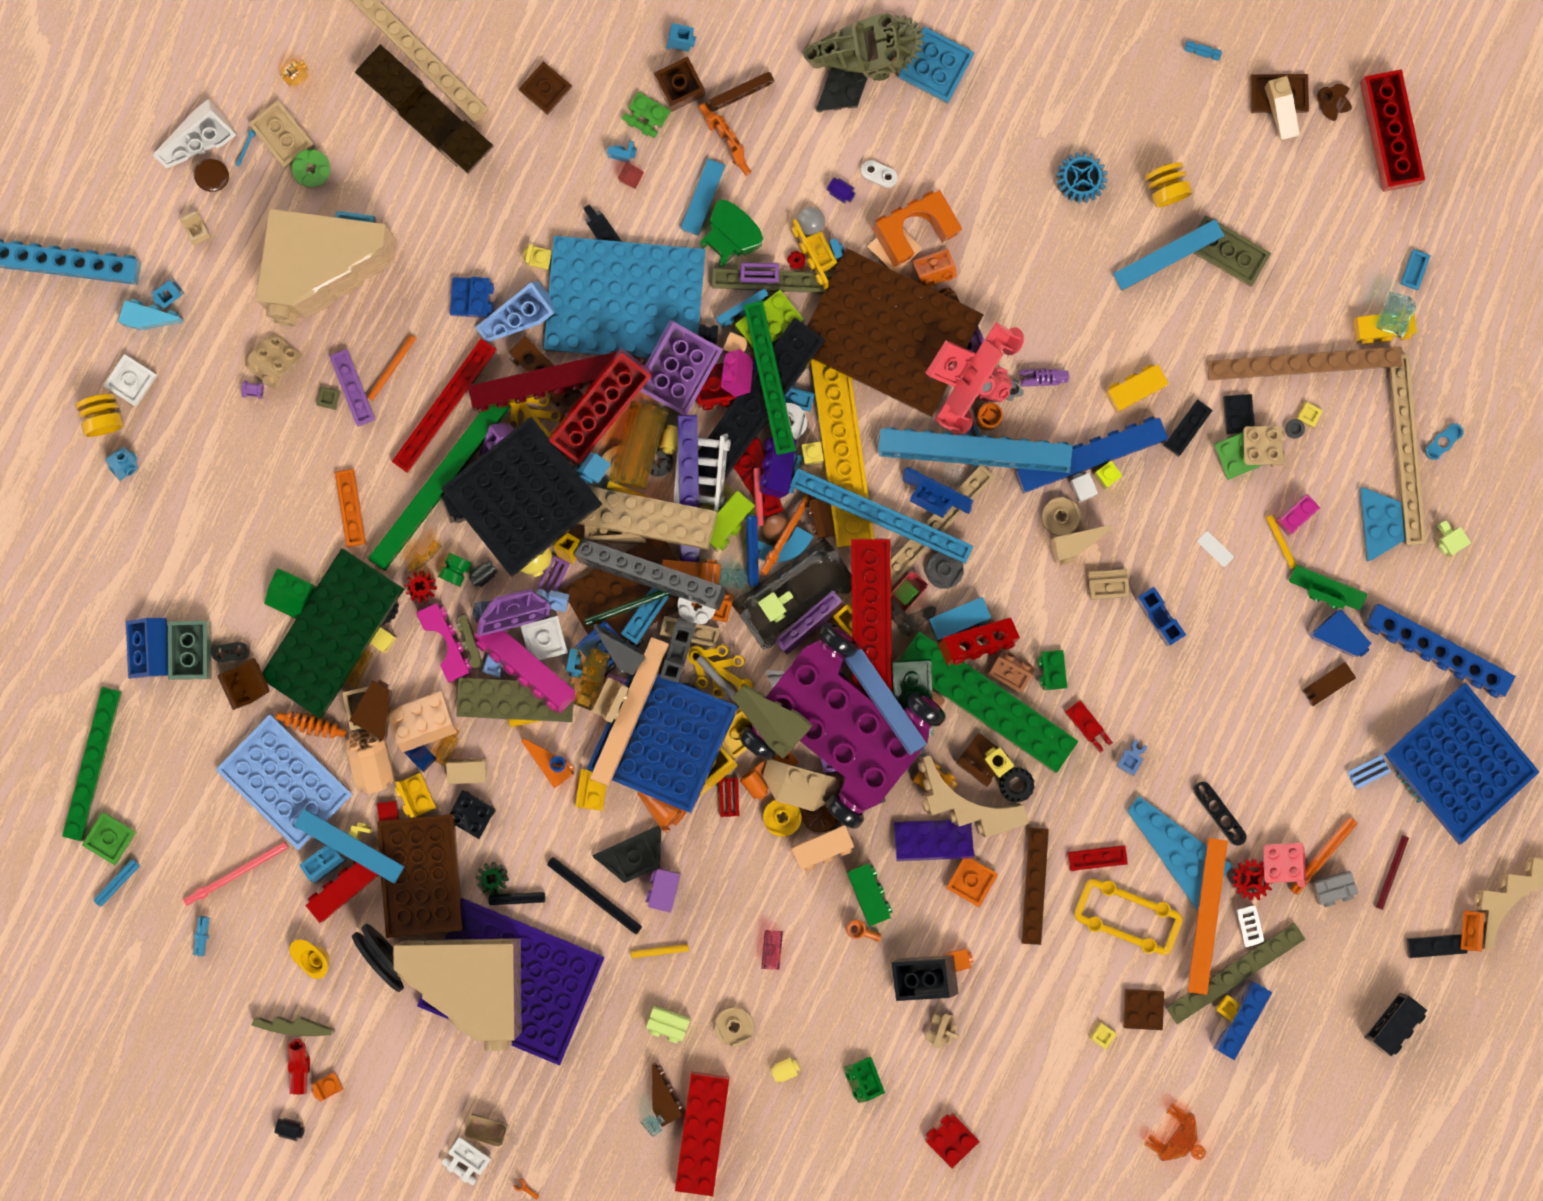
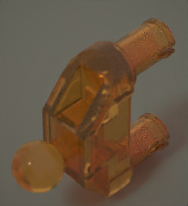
[1144,1103,1206,1161]

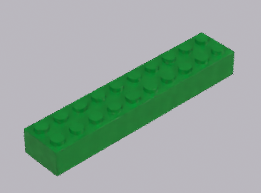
[899,632,1078,773]

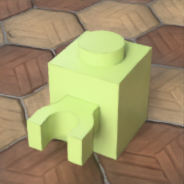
[1436,520,1471,557]
[758,591,793,623]

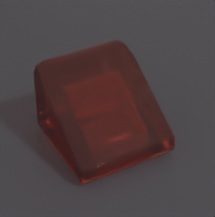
[618,162,644,189]

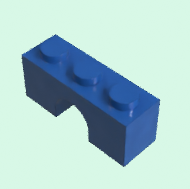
[1135,587,1186,646]

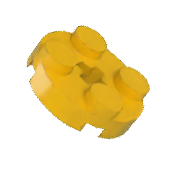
[763,800,802,837]

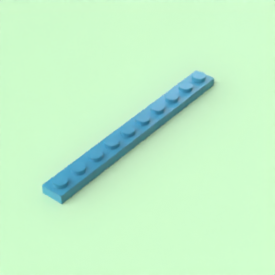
[790,468,973,564]

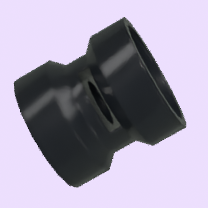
[698,324,718,345]

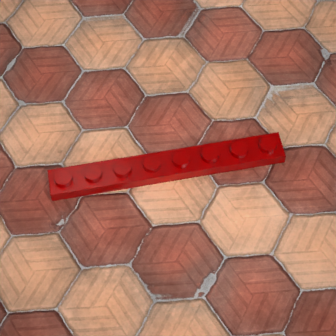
[392,338,497,473]

